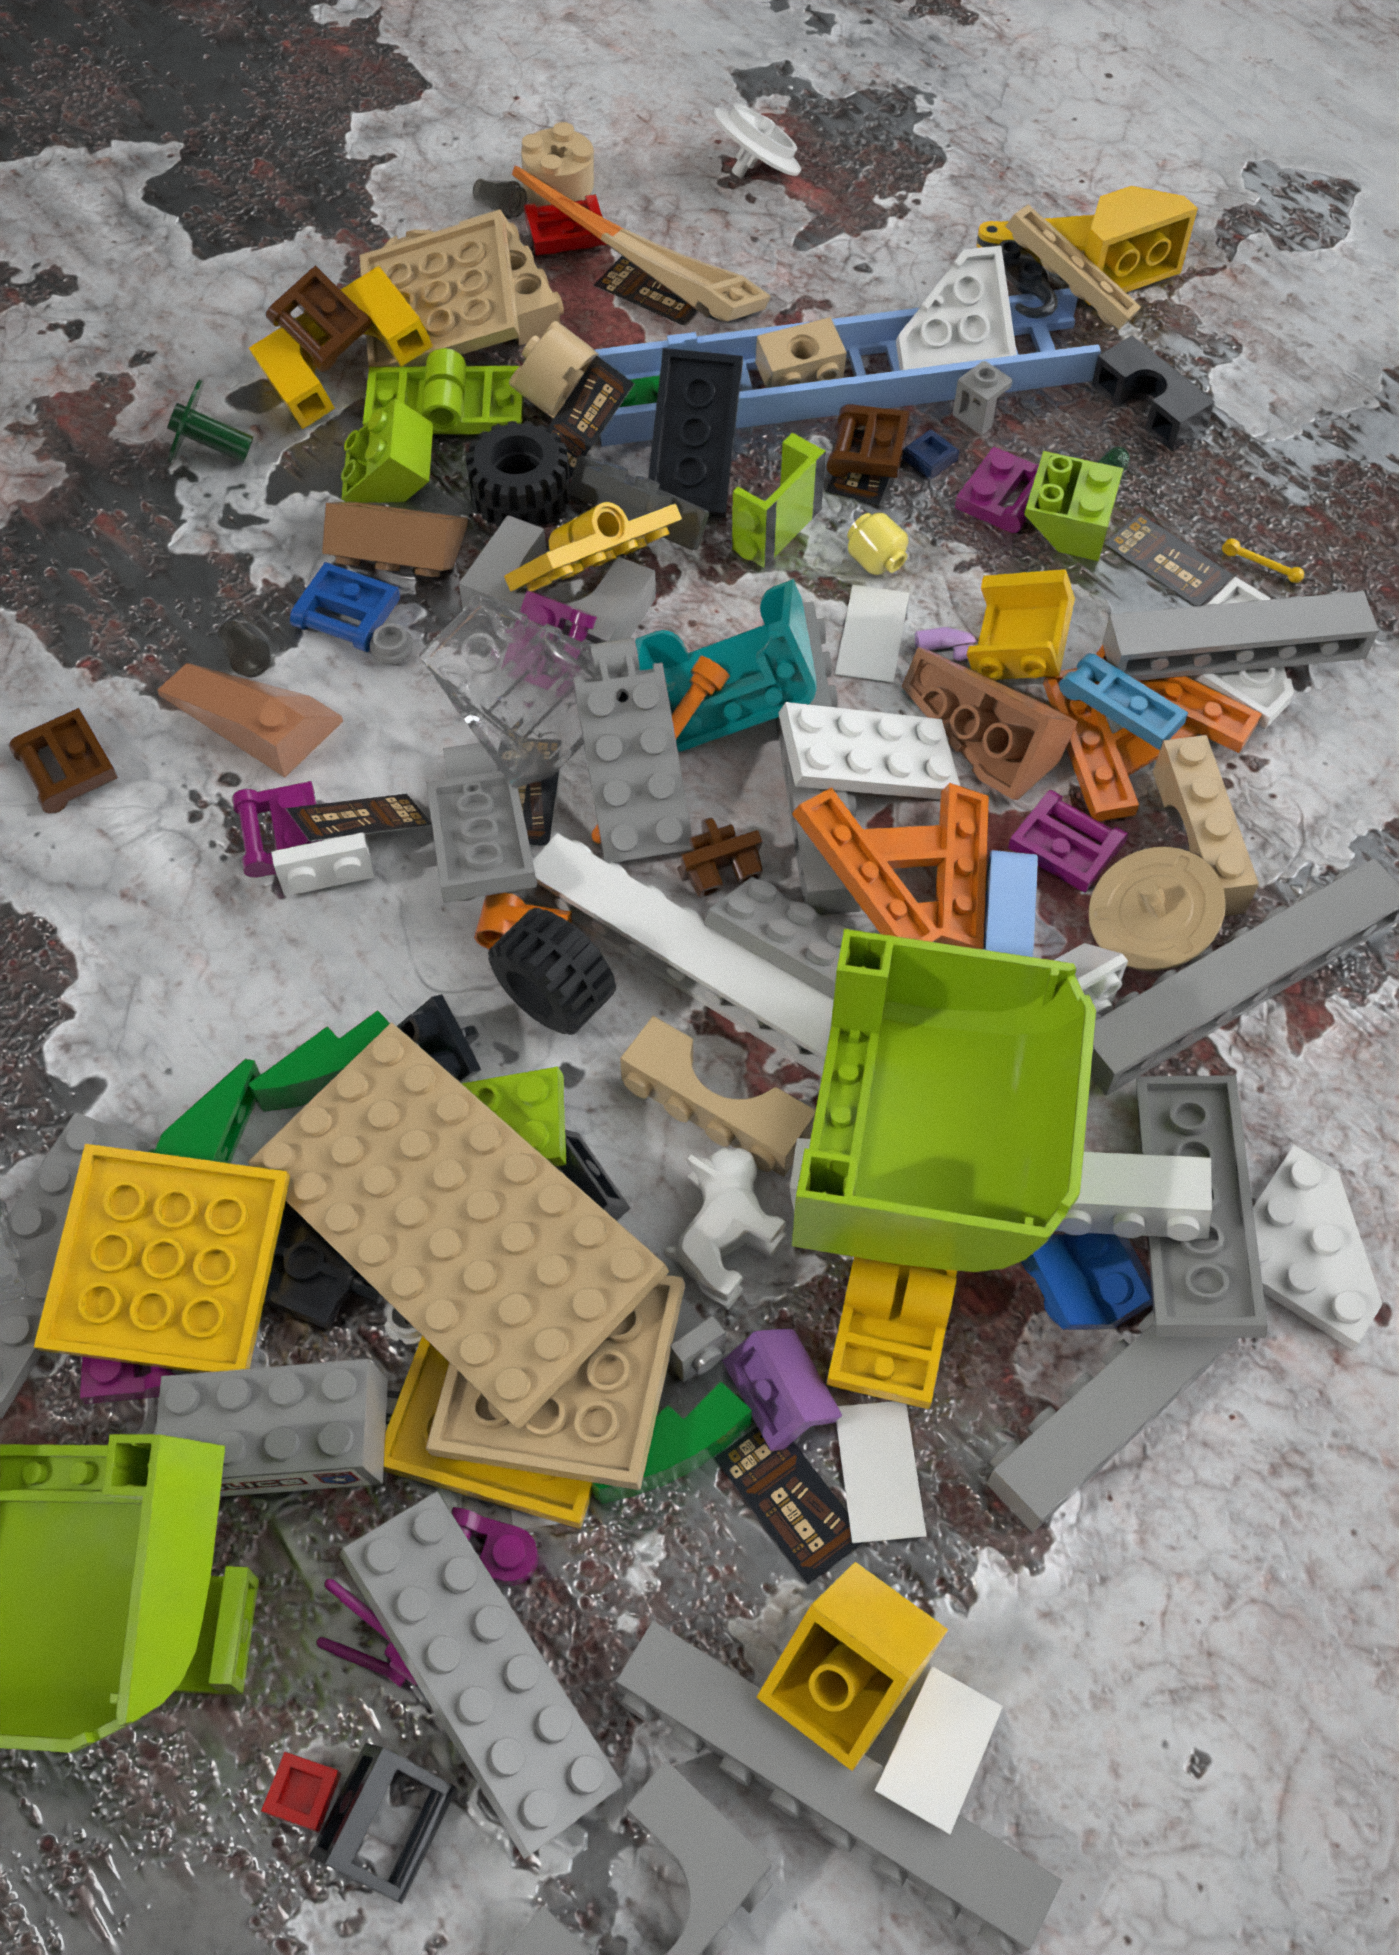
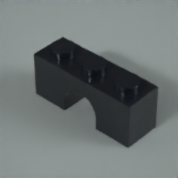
[1091,335,1215,452]

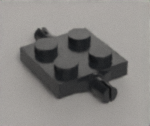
[264,1201,383,1330]

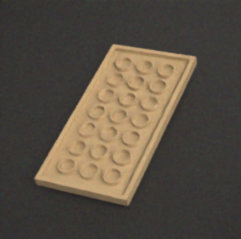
[247,1022,669,1430]

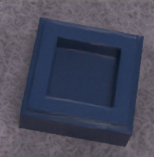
[902,429,959,480]

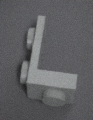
[667,1274,726,1383]

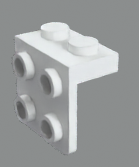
[271,822,375,897]

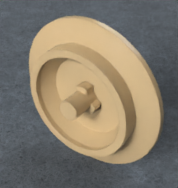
[1089,847,1226,971]

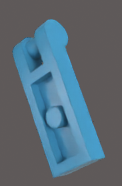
[1059,653,1188,750]

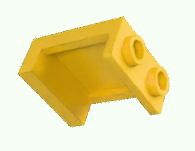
[966,569,1075,680]

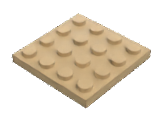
[359,212,520,367]
[426,1275,685,1490]

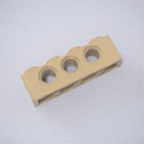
[459,209,564,346]

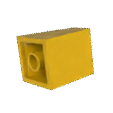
[756,1562,948,1771]

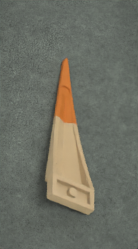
[511,166,771,322]

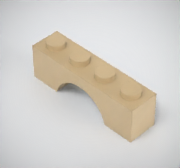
[1153,735,1259,916]
[620,1016,816,1177]

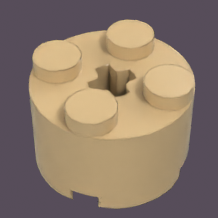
[521,122,594,207]
[509,321,600,419]

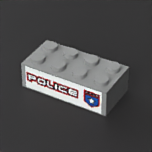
[155,1359,388,1497]

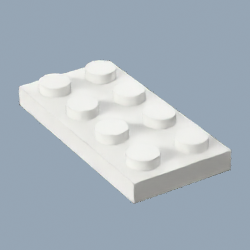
[778,702,960,799]

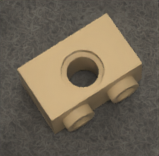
[755,317,847,388]

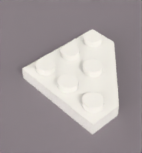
[896,246,1017,370]
[1186,577,1294,729]
[1253,1145,1383,1350]

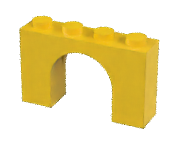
[249,265,433,430]

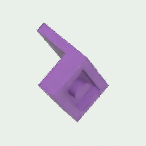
[722,1329,842,1451]

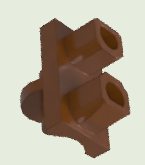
[677,817,763,898]

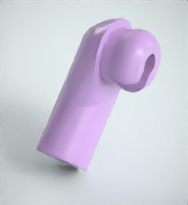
[915,627,977,661]

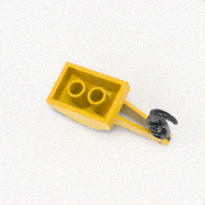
[976,186,1198,319]

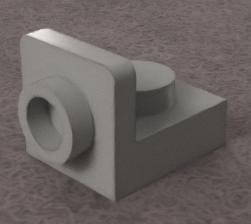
[953,361,1012,435]

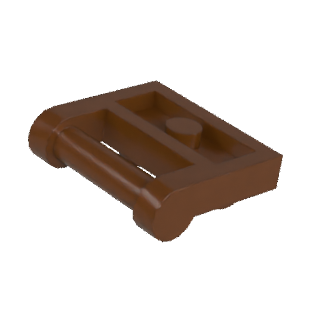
[265,265,372,372]
[826,404,910,478]
[9,708,118,814]

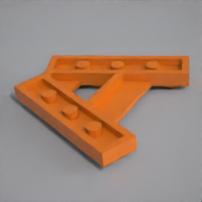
[1043,644,1262,822]
[792,783,989,949]

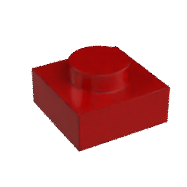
[261,1752,342,1833]

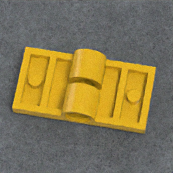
[504,502,682,592]
[826,1257,957,1409]

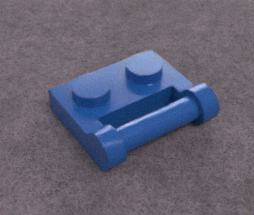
[290,562,400,652]

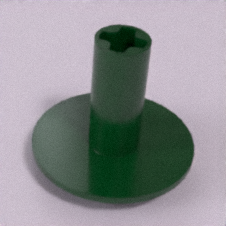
[167,379,254,464]

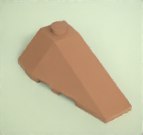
[901,647,1077,800]
[157,663,343,777]

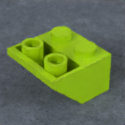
[341,398,433,503]
[1025,451,1124,561]

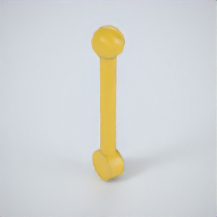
[1222,538,1304,583]

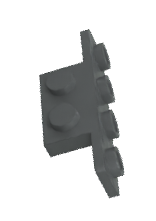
[569,455,709,550]

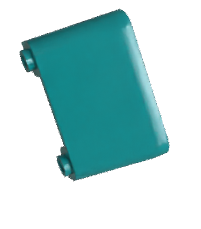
[635,579,817,752]

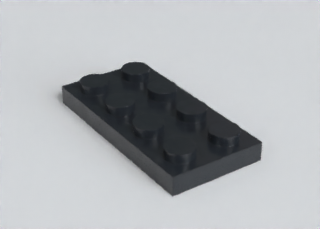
[648,348,743,518]

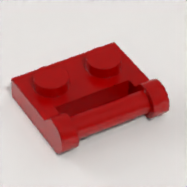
[524,194,607,255]

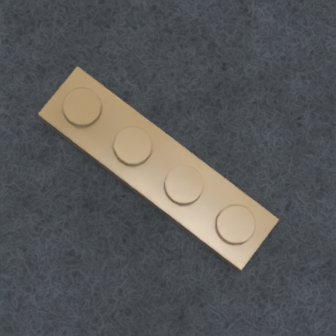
[1005,204,1141,330]

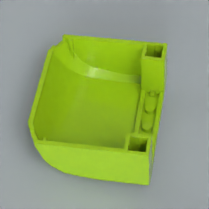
[792,929,1096,1272]
[0,1434,225,1753]

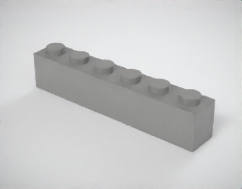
[1102,591,1379,681]
[987,1311,1240,1533]

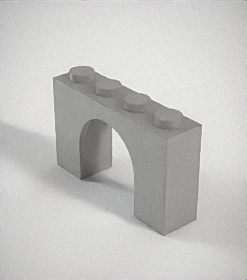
[459,515,656,663]
[502,1760,773,1955]

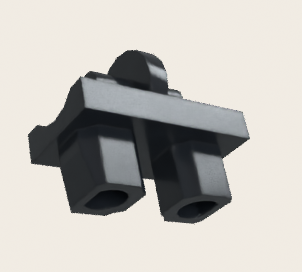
[397,994,482,1083]

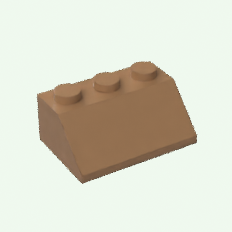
[322,501,468,577]

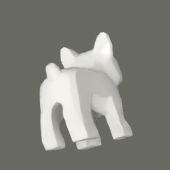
[664,1147,786,1310]

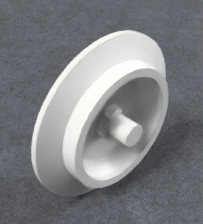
[712,103,801,178]

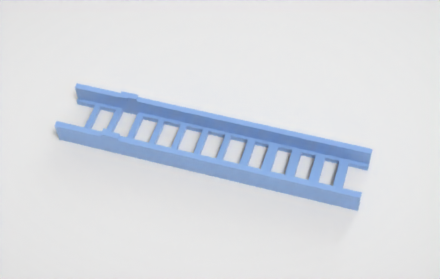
[594,288,1101,446]

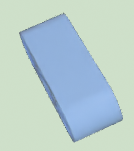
[982,850,1038,957]

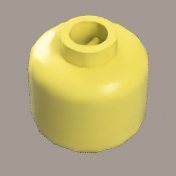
[847,512,909,575]

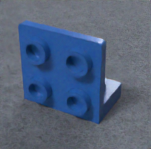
[1021,1233,1153,1330]

